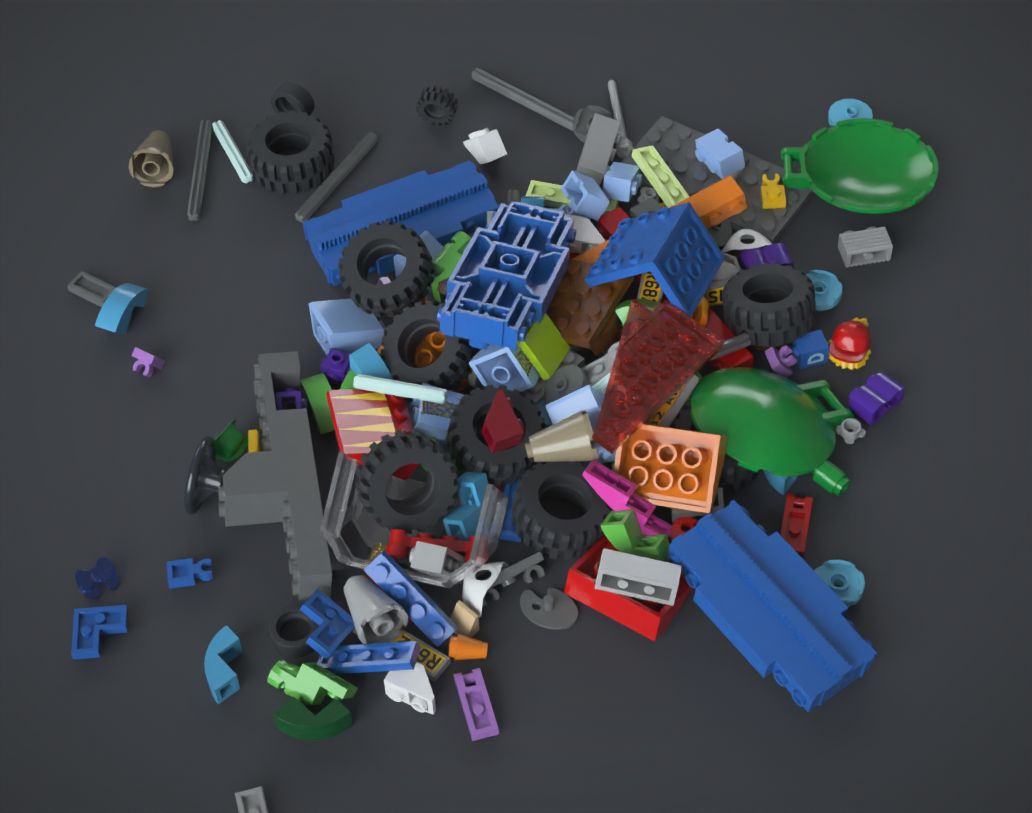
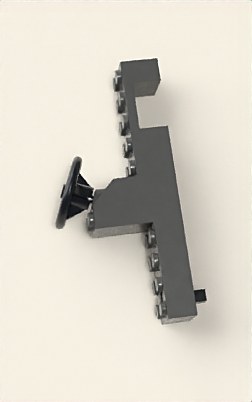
[184,351,345,606]

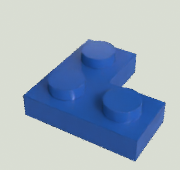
[300,589,355,660]
[71,605,129,660]

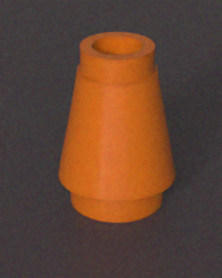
[448,634,488,660]

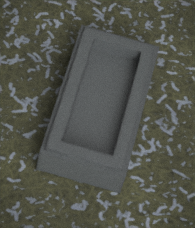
[67,271,116,307]

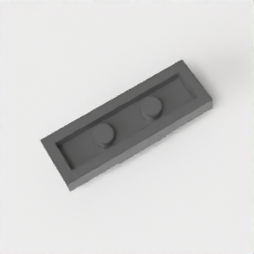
[482,552,545,607]

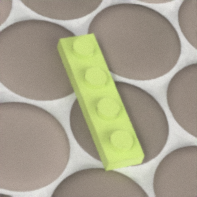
[632,145,689,208]
[526,180,619,215]

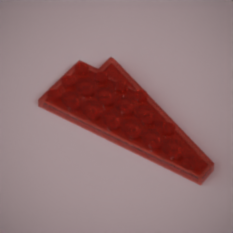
[591,299,725,454]

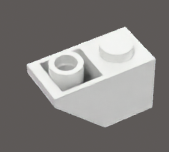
[463,128,507,164]
[564,214,605,254]
[384,662,436,715]

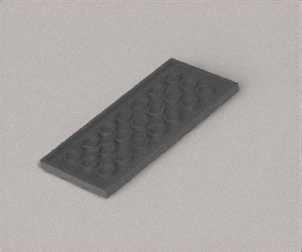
[621,116,814,244]

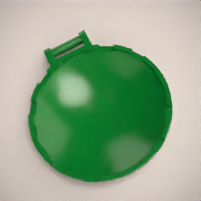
[781,118,938,214]
[690,367,854,477]

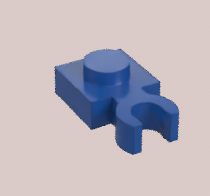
[167,558,213,589]

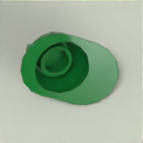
[205,419,248,462]

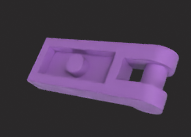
[453,668,499,741]

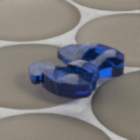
[75,557,120,599]

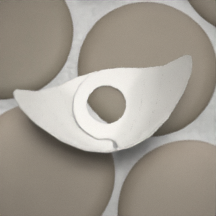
[721,229,772,253]
[462,561,509,618]

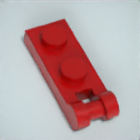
[781,493,813,558]

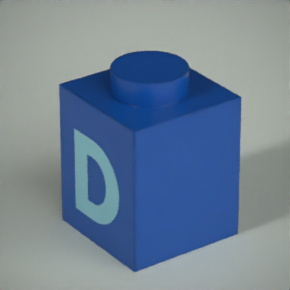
[790,329,830,369]

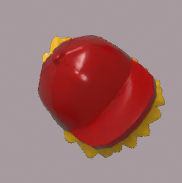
[828,317,871,370]

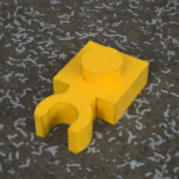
[760,174,786,209]

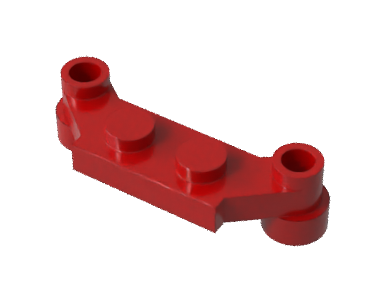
[386,529,486,565]

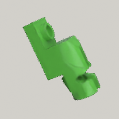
[431,231,471,303]
[267,660,358,705]

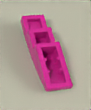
[582,460,672,538]

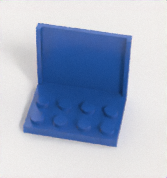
[585,202,725,320]

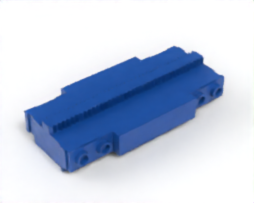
[303,160,500,286]
[437,201,576,350]
[667,500,877,712]

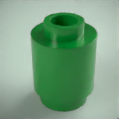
[812,460,851,496]

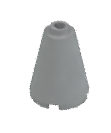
[344,575,408,644]

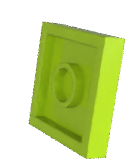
[519,313,571,380]

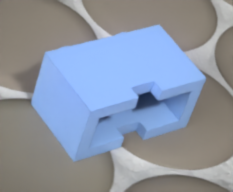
[695,129,745,179]
[603,162,643,202]
[561,170,610,221]

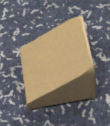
[450,600,479,638]

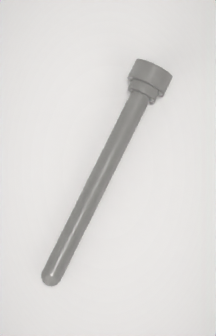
[608,80,634,158]

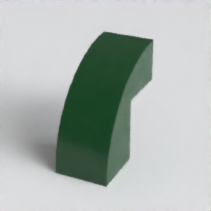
[273,696,353,740]

